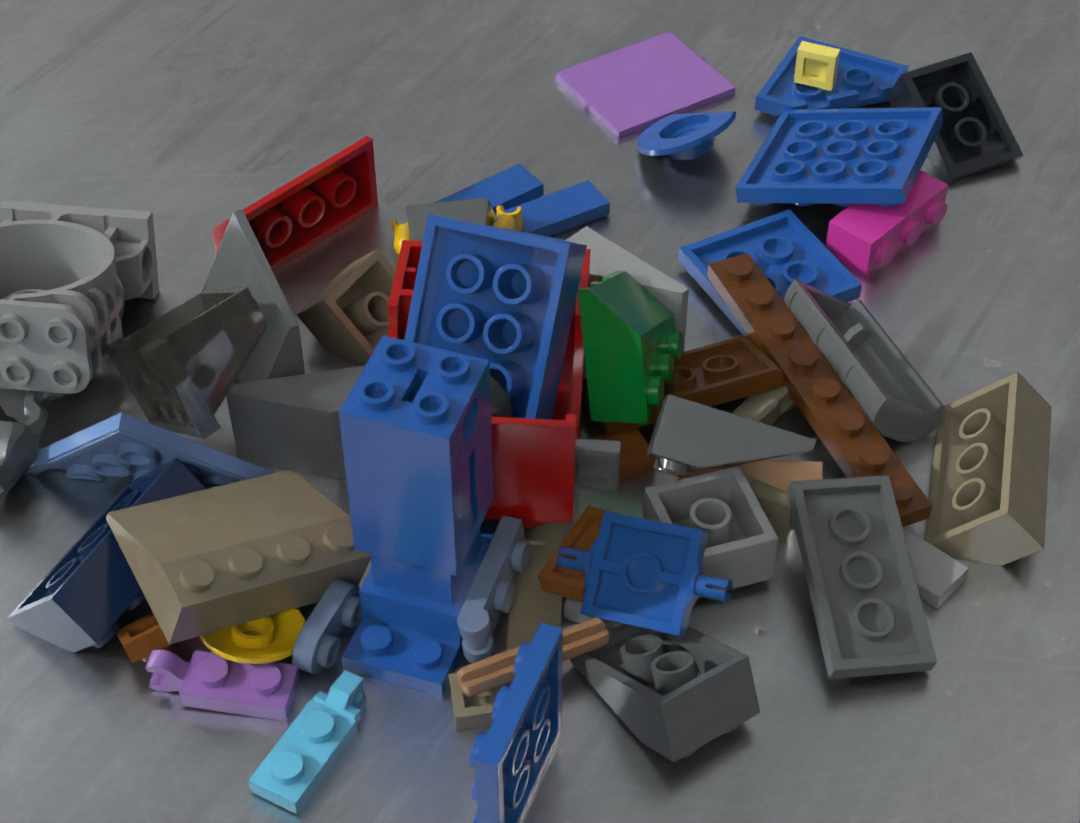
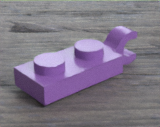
[146,650,300,722]

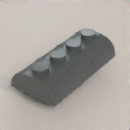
[784,279,945,442]

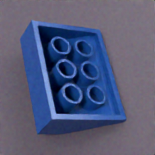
[404,214,587,420]

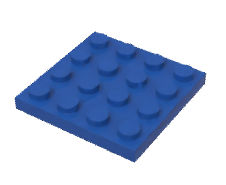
[735,107,943,207]

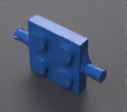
[556,511,733,638]

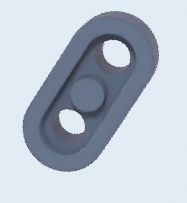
[292,579,362,675]

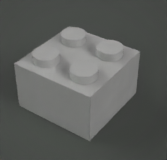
[643,466,778,598]

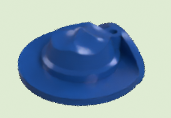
[637,111,736,160]

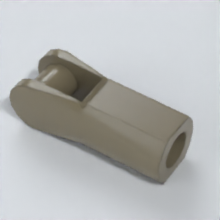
[731,384,795,426]

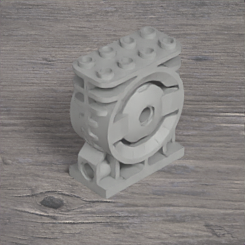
[0,200,159,394]

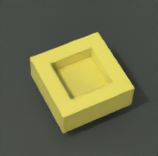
[794,41,840,91]

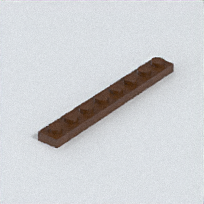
[707,253,933,527]

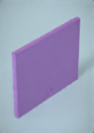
[555,31,736,138]

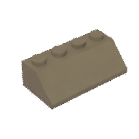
[924,372,1052,566]

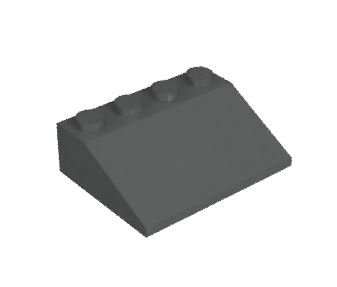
[197,209,305,385]

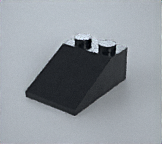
[887,52,1023,182]

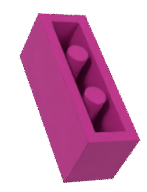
[826,170,948,277]

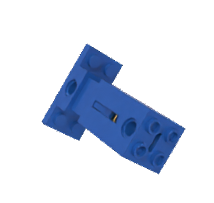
[339,336,498,698]

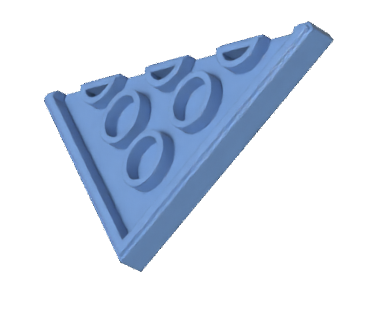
[25,412,274,489]

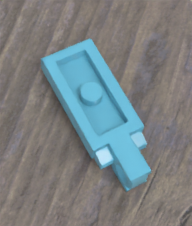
[248,670,366,814]

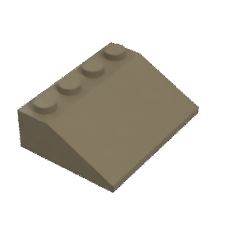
[106,469,371,645]

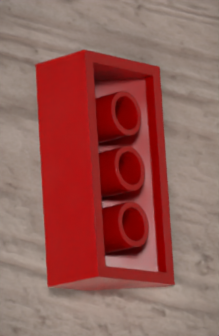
[212,136,378,271]

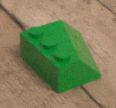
[578,271,683,424]

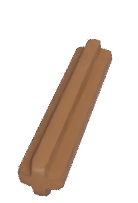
[456,617,609,697]

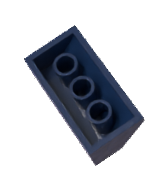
[7,458,206,653]

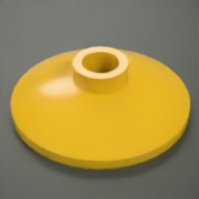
[200,608,306,664]

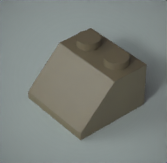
[297,248,396,366]

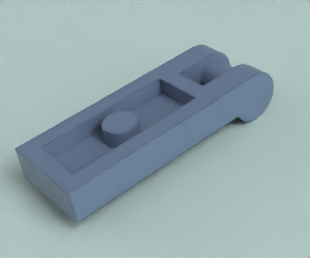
[457,516,531,663]

